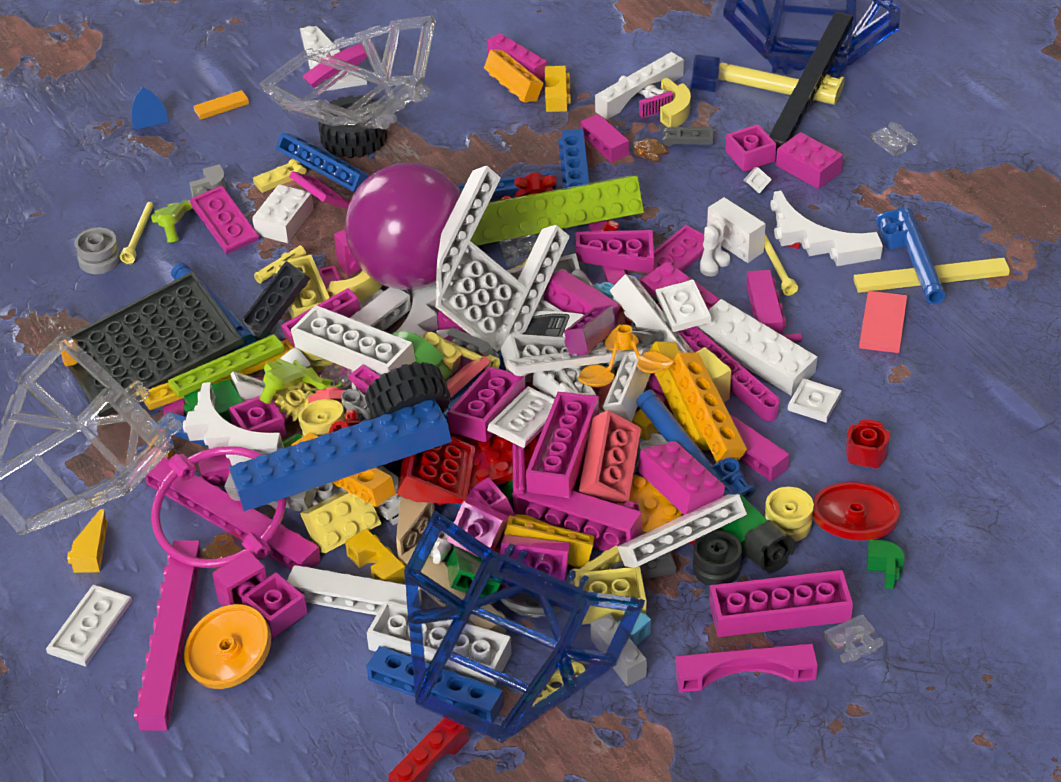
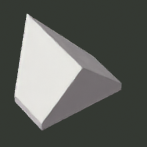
[231,371,266,402]

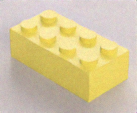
[274,255,330,319]

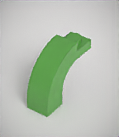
[393,331,452,381]

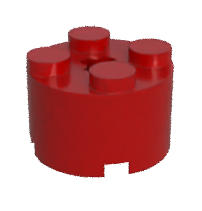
[846,419,890,468]

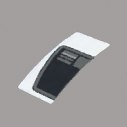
[522,311,584,337]

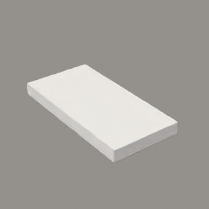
[487,387,554,448]
[46,585,132,667]

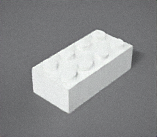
[500,333,589,382]

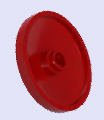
[813,482,900,540]

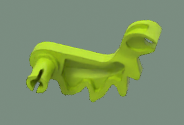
[151,200,193,243]
[259,358,342,404]

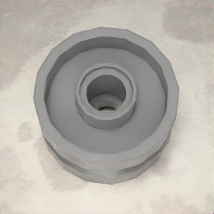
[75,227,120,275]

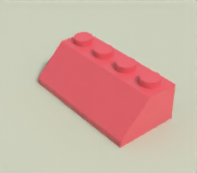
[579,410,641,503]

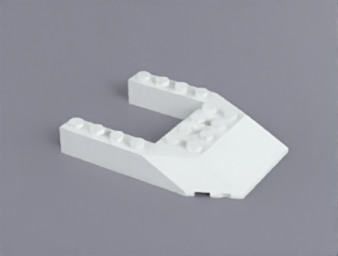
[436,166,570,352]

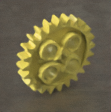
[273,368,322,422]

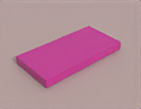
[190,186,259,254]
[648,225,704,274]

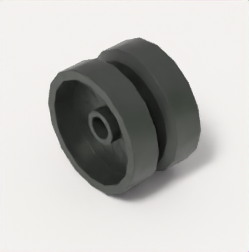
[693,530,742,586]

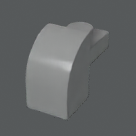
[189,164,226,198]

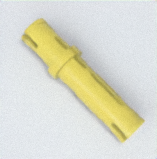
[254,245,306,284]

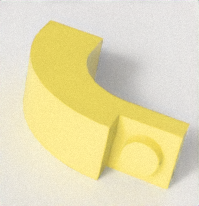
[660,77,691,127]
[327,271,383,302]

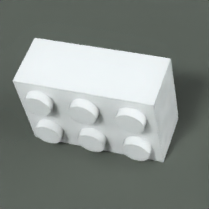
[252,184,314,243]
[707,197,765,263]

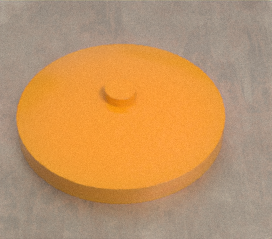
[184,604,271,689]

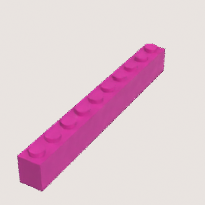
[643,373,789,482]
[143,455,321,570]
[134,540,202,731]

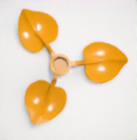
[577,324,674,387]

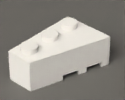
[532,368,596,399]

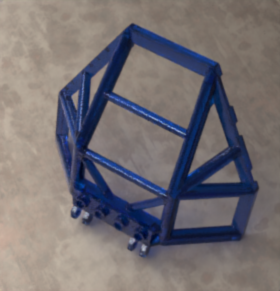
[723,0,901,78]
[404,510,645,743]

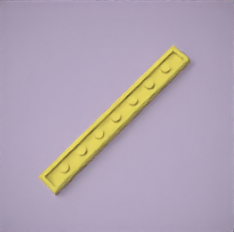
[853,258,1010,293]

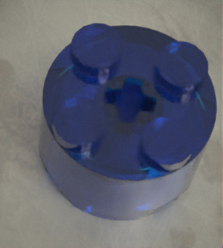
[690,54,720,92]

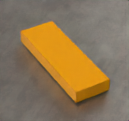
[194,90,249,120]

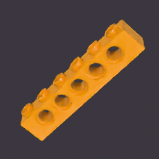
[670,352,747,463]
[291,432,396,507]

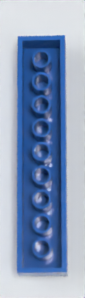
[229,399,452,511]

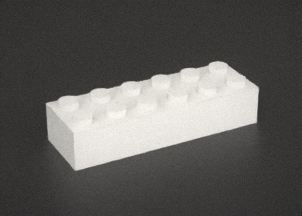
[696,299,817,396]
[291,305,416,376]
[367,600,512,686]

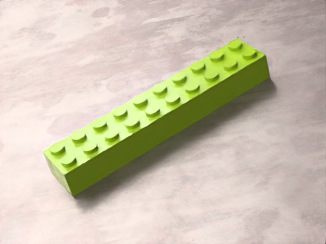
[471,175,644,246]

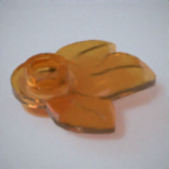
[633,138,669,162]
[201,533,242,571]

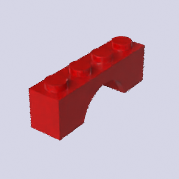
[388,712,469,782]

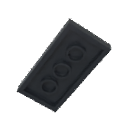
[241,260,311,340]

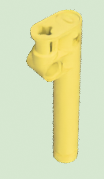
[717,62,845,105]

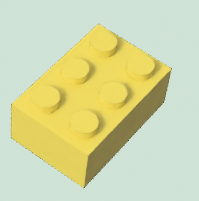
[300,490,381,553]
[573,567,646,625]

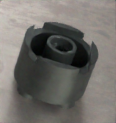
[744,520,795,573]

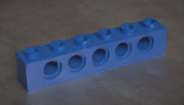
[558,129,589,188]
[276,132,370,192]
[367,646,504,725]

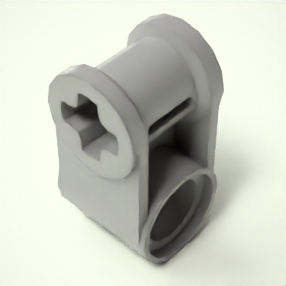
[341,389,372,422]

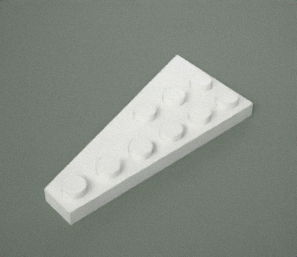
[300,26,367,92]

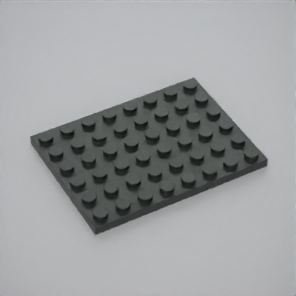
[53,271,244,420]

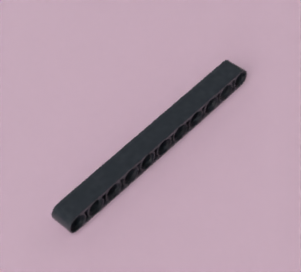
[769,11,854,151]

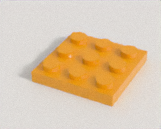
[617,474,683,534]

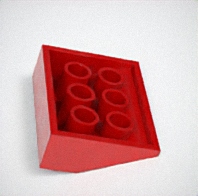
[396,436,475,504]

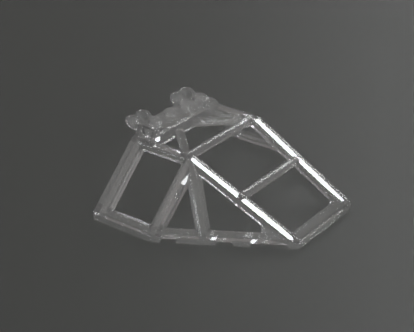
[259,15,435,129]
[0,331,182,536]

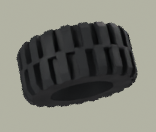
[318,95,388,158]
[365,362,451,419]

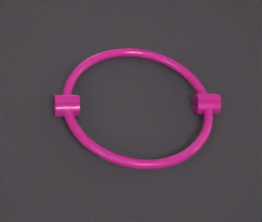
[151,446,287,568]

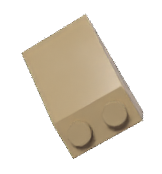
[396,497,435,560]

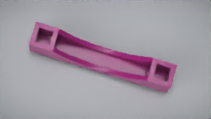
[675,644,817,693]

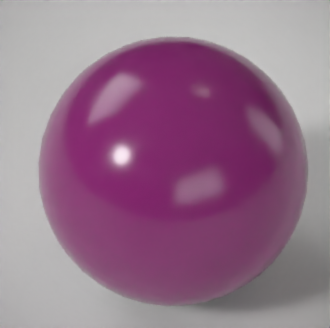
[345,162,471,290]

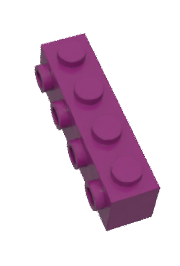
[564,305,617,356]

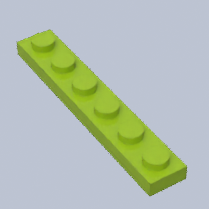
[168,334,284,397]

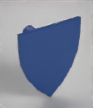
[131,87,169,130]

